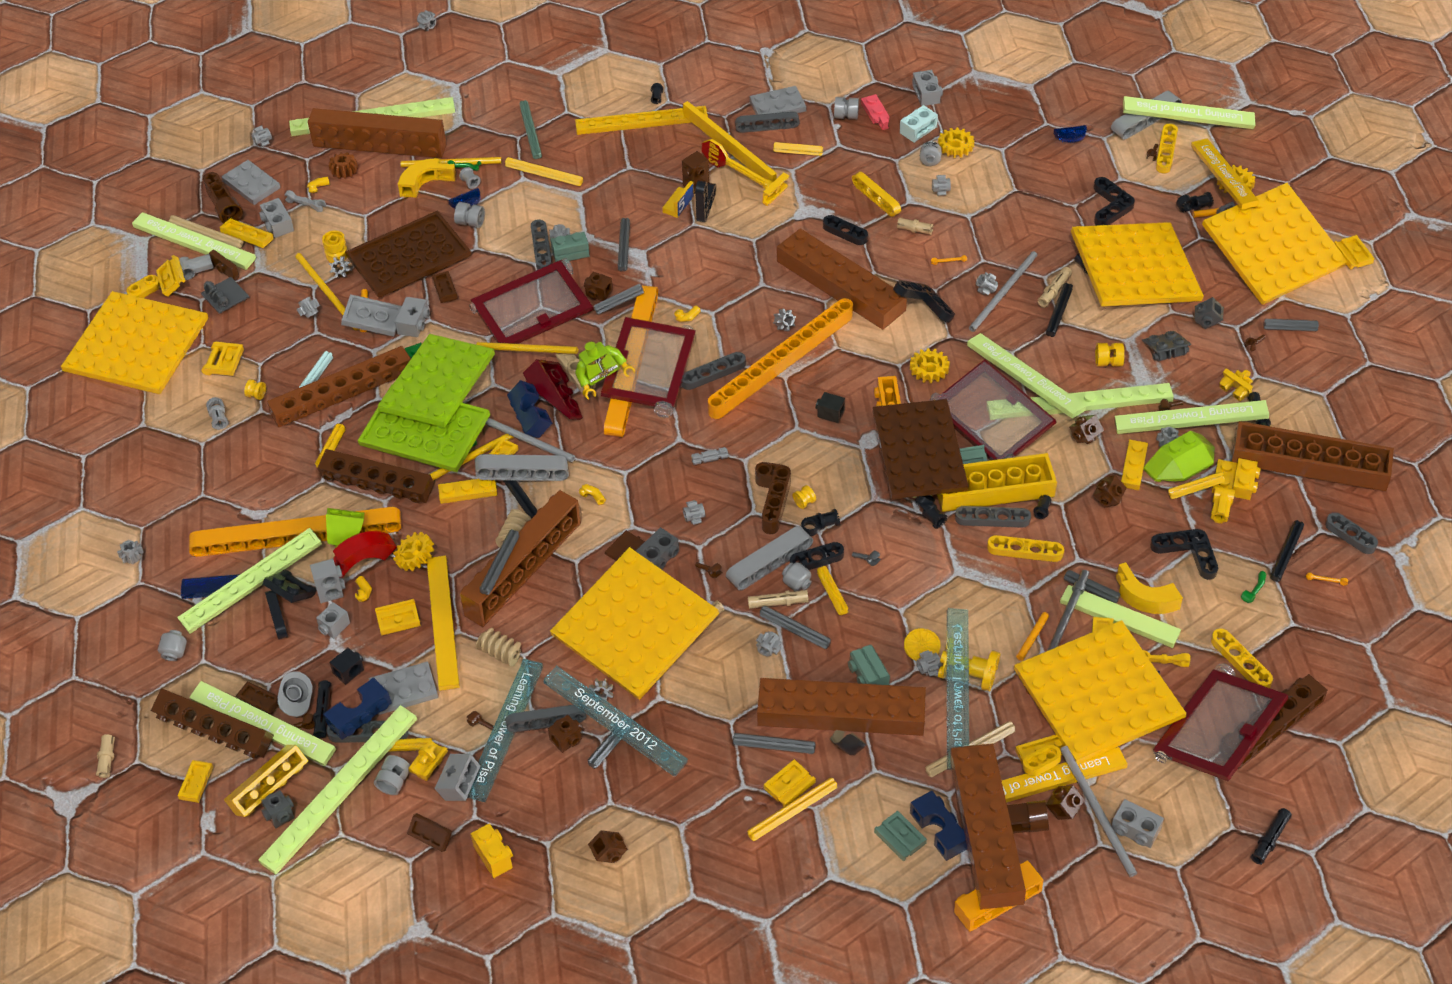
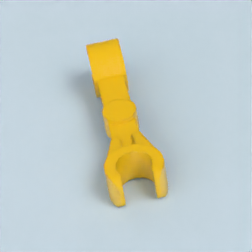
[1143,650,1190,667]

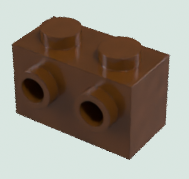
[682,151,709,194]

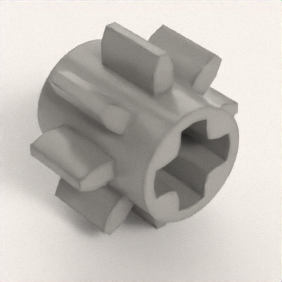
[417,10,437,31]
[251,125,272,147]
[932,175,951,196]
[549,224,570,242]
[329,256,351,278]
[976,272,998,295]
[297,296,320,318]
[773,309,796,331]
[1156,427,1180,447]
[683,500,705,525]
[117,540,144,564]
[756,631,781,657]
[916,650,942,677]
[589,678,613,704]

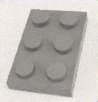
[749,86,806,122]
[221,160,280,205]
[341,294,402,337]
[368,662,438,715]

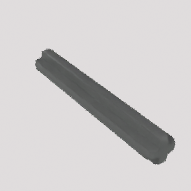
[618,218,630,271]
[480,529,519,595]
[760,606,831,649]
[733,733,816,754]

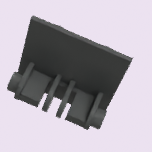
[201,277,249,314]
[1142,331,1191,361]

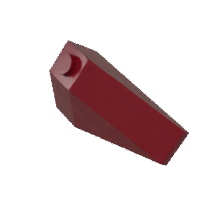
[523,359,583,420]

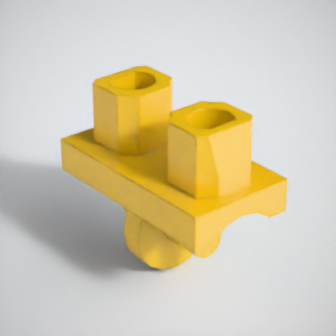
[1219,368,1253,402]
[409,740,448,781]

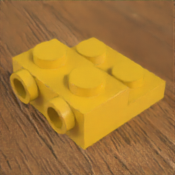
[1212,458,1261,500]

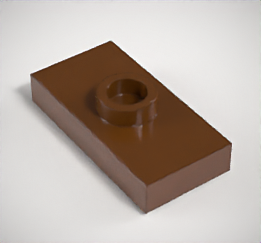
[209,249,239,281]
[431,271,458,303]
[235,681,278,715]
[407,813,453,852]

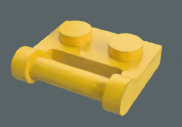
[202,342,244,376]

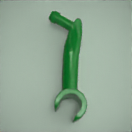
[448,160,481,171]
[1241,571,1266,603]

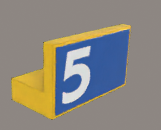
[662,181,694,218]

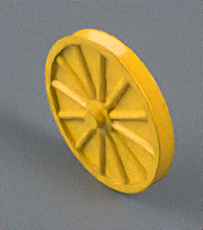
[904,628,941,661]

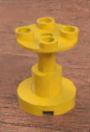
[938,638,1001,691]

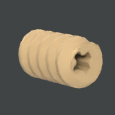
[496,509,531,548]
[476,628,521,667]

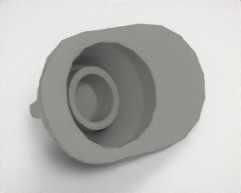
[277,671,312,717]

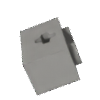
[395,297,430,337]
[435,753,481,801]

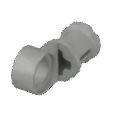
[206,397,229,430]

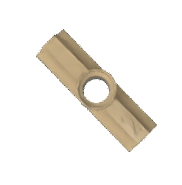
[556,353,596,394]

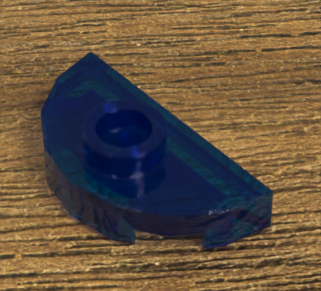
[1053,125,1087,143]
[448,188,481,209]

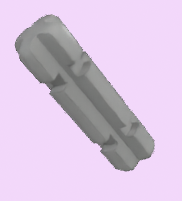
[691,447,728,465]

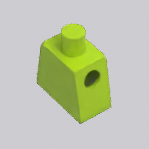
[326,508,365,548]

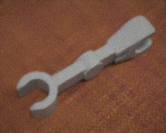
[284,190,326,212]

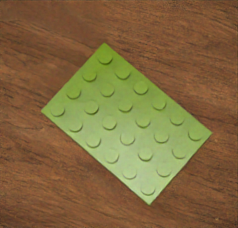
[377,334,495,428]
[358,384,490,472]

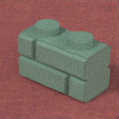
[550,232,590,262]
[848,644,890,685]

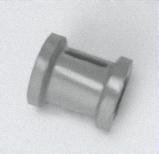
[459,167,481,189]

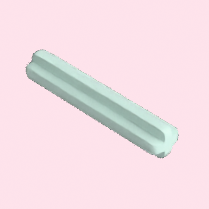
[299,351,333,388]

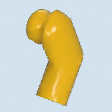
[307,176,330,193]
[674,306,701,322]
[579,484,606,505]
[355,576,372,602]

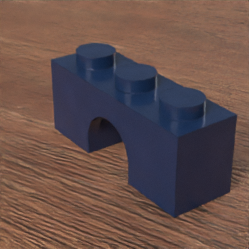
[507,380,552,438]
[324,677,392,740]
[910,791,968,861]

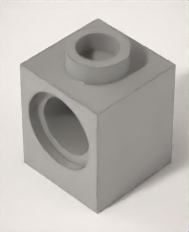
[316,602,350,639]

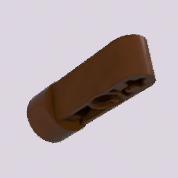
[203,172,243,223]
[1007,800,1049,834]

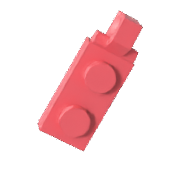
[861,94,889,130]

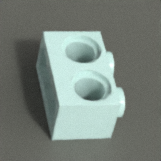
[900,105,938,143]

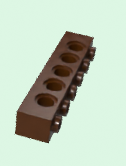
[317,449,434,503]
[1220,674,1328,769]
[150,688,274,759]

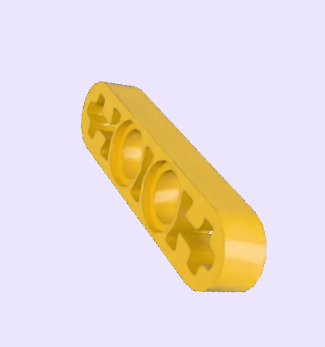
[1156,124,1178,174]
[852,172,901,217]
[987,535,1064,562]
[1211,629,1273,688]

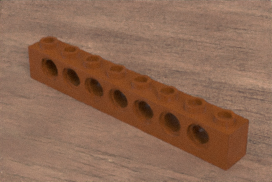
[267,346,411,428]

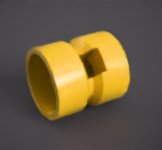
[322,230,348,263]
[1095,343,1124,367]

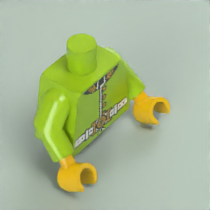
[575,342,635,400]

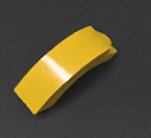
[398,158,456,198]
[1116,562,1183,614]

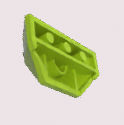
[1143,431,1215,482]

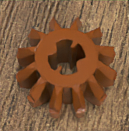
[328,152,358,179]

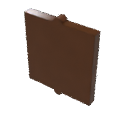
[605,530,645,562]

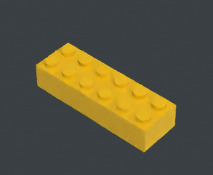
[937,453,1057,512]

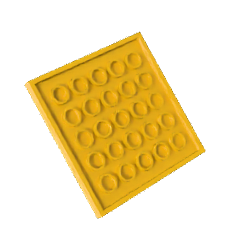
[1202,183,1347,305]
[1071,222,1204,306]
[61,291,209,394]
[550,547,719,700]
[1014,620,1186,764]

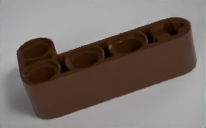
[755,462,791,534]

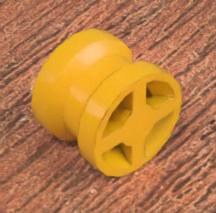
[244,379,266,400]
[792,485,816,509]

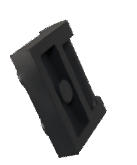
[262,569,316,603]

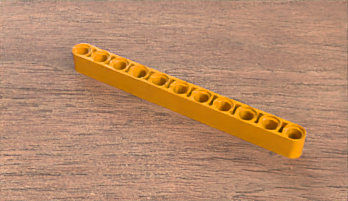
[604,285,658,437]
[708,298,853,419]
[189,507,401,557]

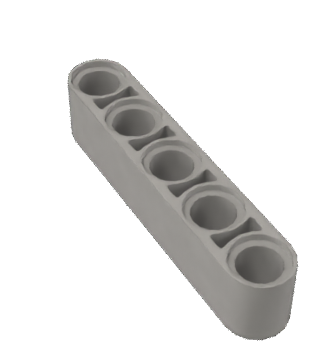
[1111,91,1182,140]
[475,454,569,481]
[726,526,813,590]

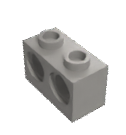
[912,70,943,106]
[259,198,294,238]
[310,559,345,603]
[1112,799,1164,849]

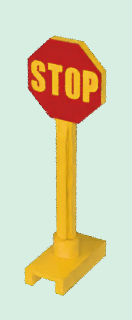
[702,139,789,206]

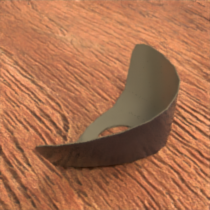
[830,730,866,756]

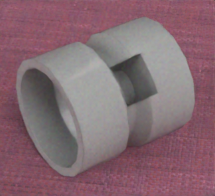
[834,97,859,120]
[454,202,485,228]
[374,755,410,795]

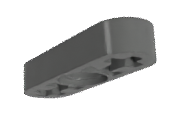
[1325,513,1378,554]

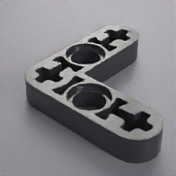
[1094,177,1135,226]
[695,180,717,222]
[893,280,955,323]
[1150,529,1218,580]

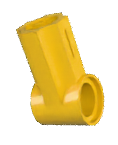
[1211,486,1235,524]

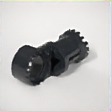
[1176,192,1214,213]
[915,495,947,529]
[801,509,840,536]

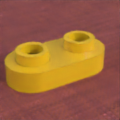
[126,275,160,298]
[1023,745,1061,776]

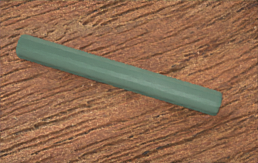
[519,100,542,159]

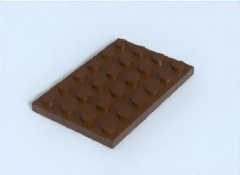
[345,210,471,298]
[872,399,969,499]

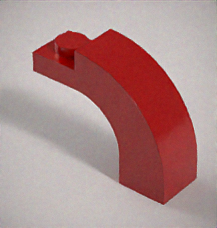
[333,531,397,578]

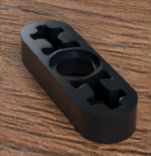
[823,215,868,245]
[790,542,844,570]
[265,590,288,640]

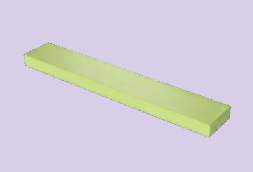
[1060,585,1181,648]

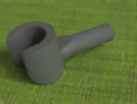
[852,550,881,566]

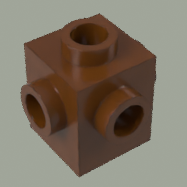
[584,272,613,301]
[1069,415,1104,444]
[1093,475,1127,508]
[548,715,582,753]
[1046,785,1085,820]
[588,830,628,863]

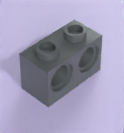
[636,527,679,570]

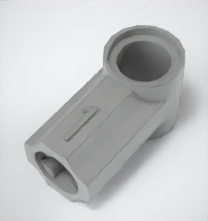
[179,254,213,280]

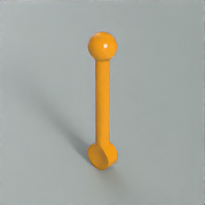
[931,255,967,265]
[1306,572,1348,586]

